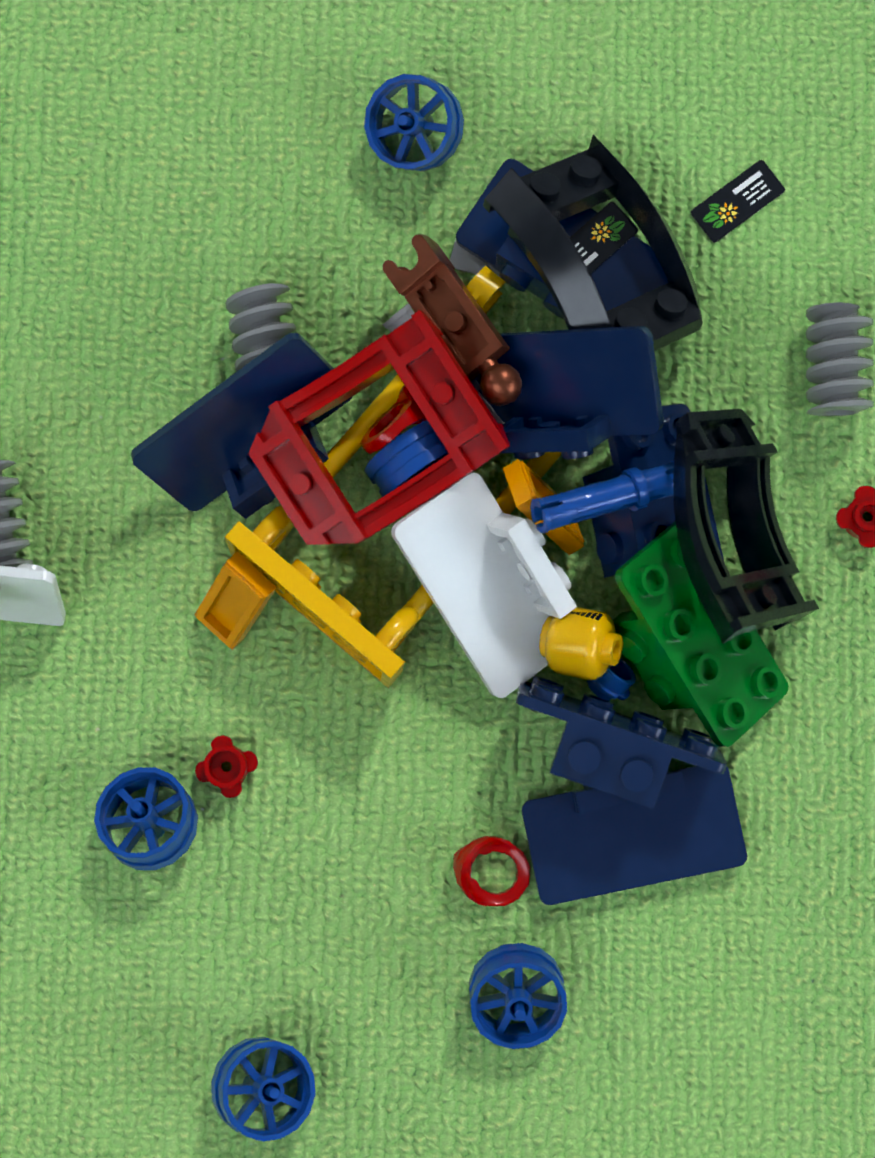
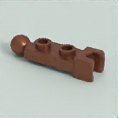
[383,234,522,406]

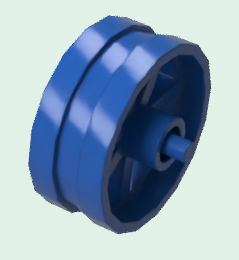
[364,74,464,171]
[364,420,449,497]
[94,767,198,870]
[469,943,567,1049]
[211,1037,315,1141]

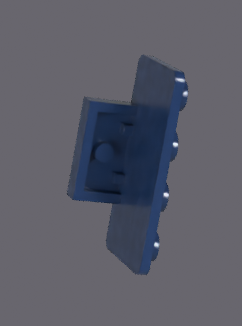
[456,159,668,319]
[475,326,664,460]
[131,333,353,519]
[582,404,724,578]
[516,676,727,809]
[522,766,747,905]

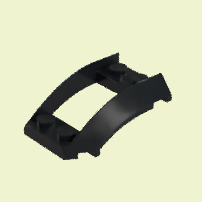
[483,134,703,351]
[673,409,819,644]

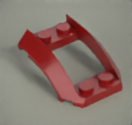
[248,310,510,545]

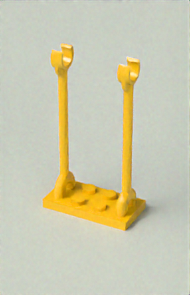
[225,266,561,688]

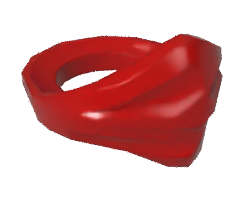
[360,385,427,454]
[453,836,530,906]

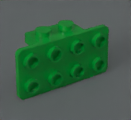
[613,522,789,747]

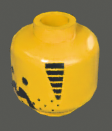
[539,607,623,680]

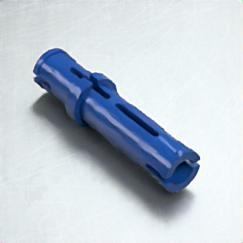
[530,460,674,533]

